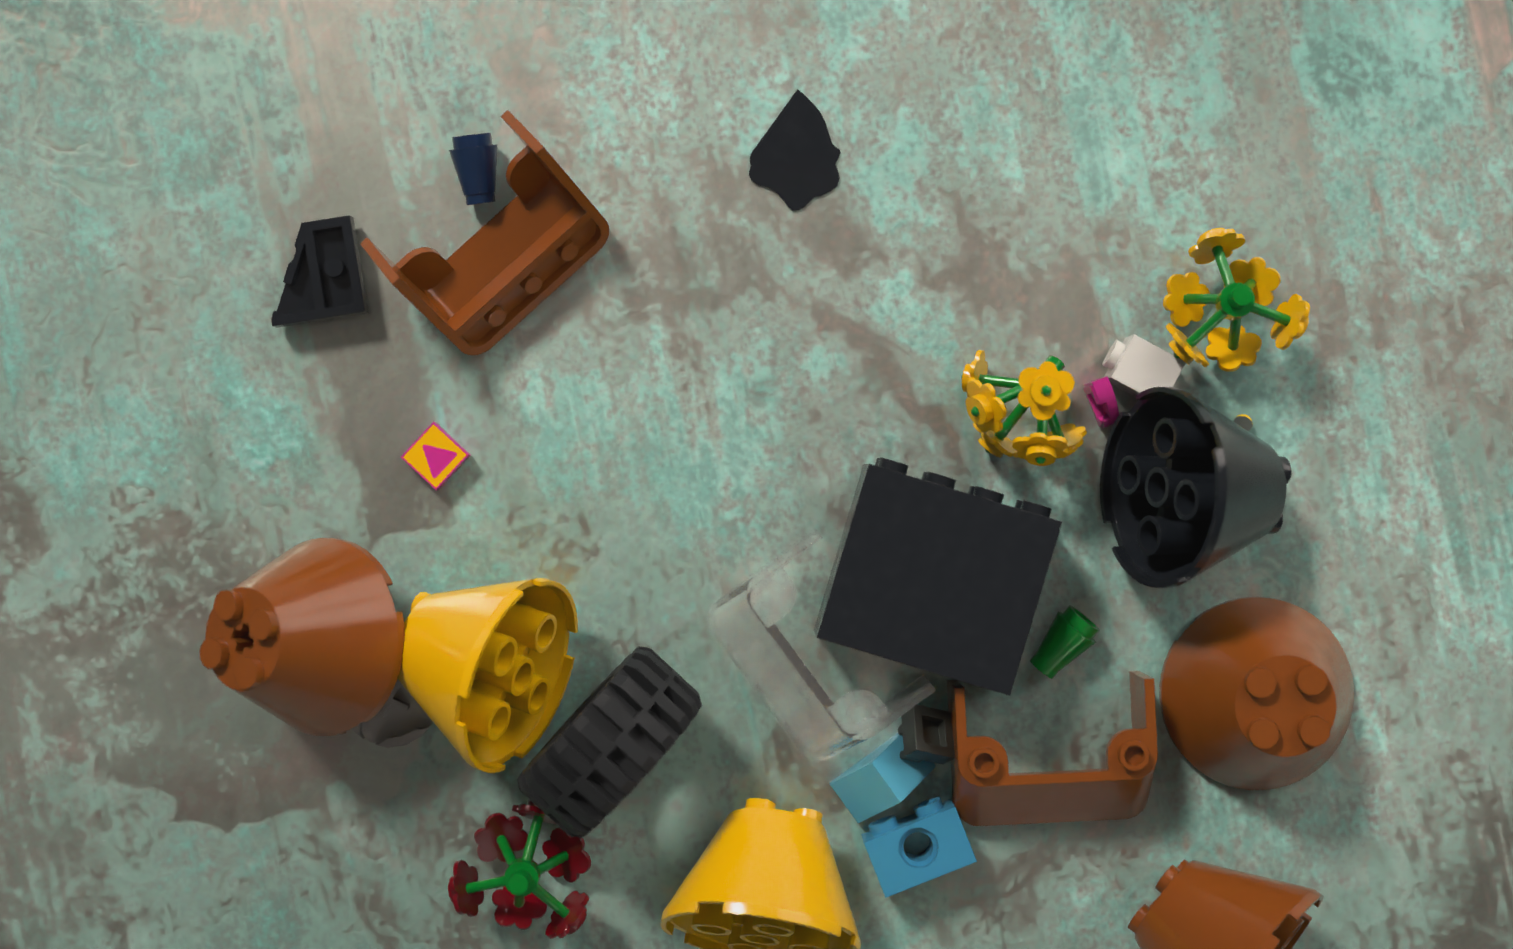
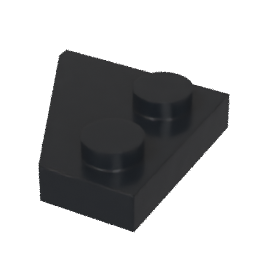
[271,215,369,328]

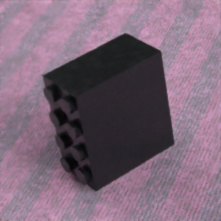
[814,457,1062,696]

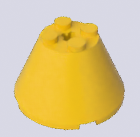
[398,578,578,773]
[660,798,861,949]

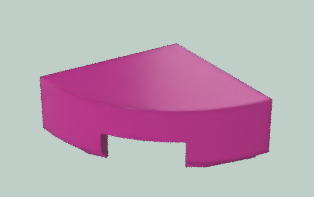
[1083,376,1119,429]

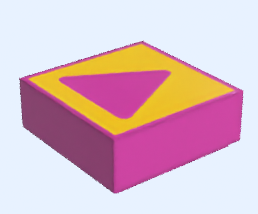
[401,422,471,490]

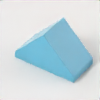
[829,733,936,823]

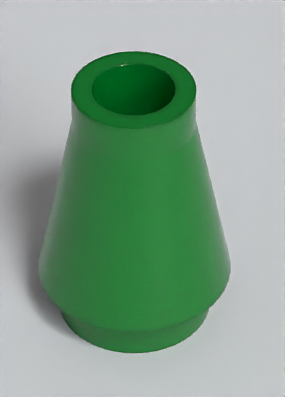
[1030,605,1100,679]

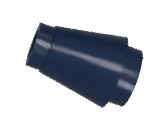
[449,133,497,205]

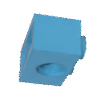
[861,797,977,898]

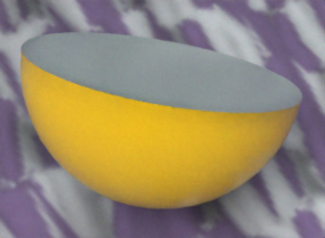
[1233,414,1253,431]

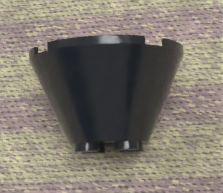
[1100,387,1292,588]

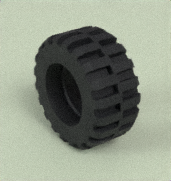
[517,646,702,838]

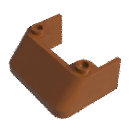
[360,110,609,355]
[947,671,1158,826]

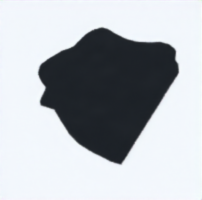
[749,89,840,211]

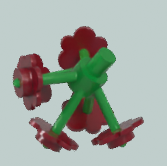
[448,799,591,939]

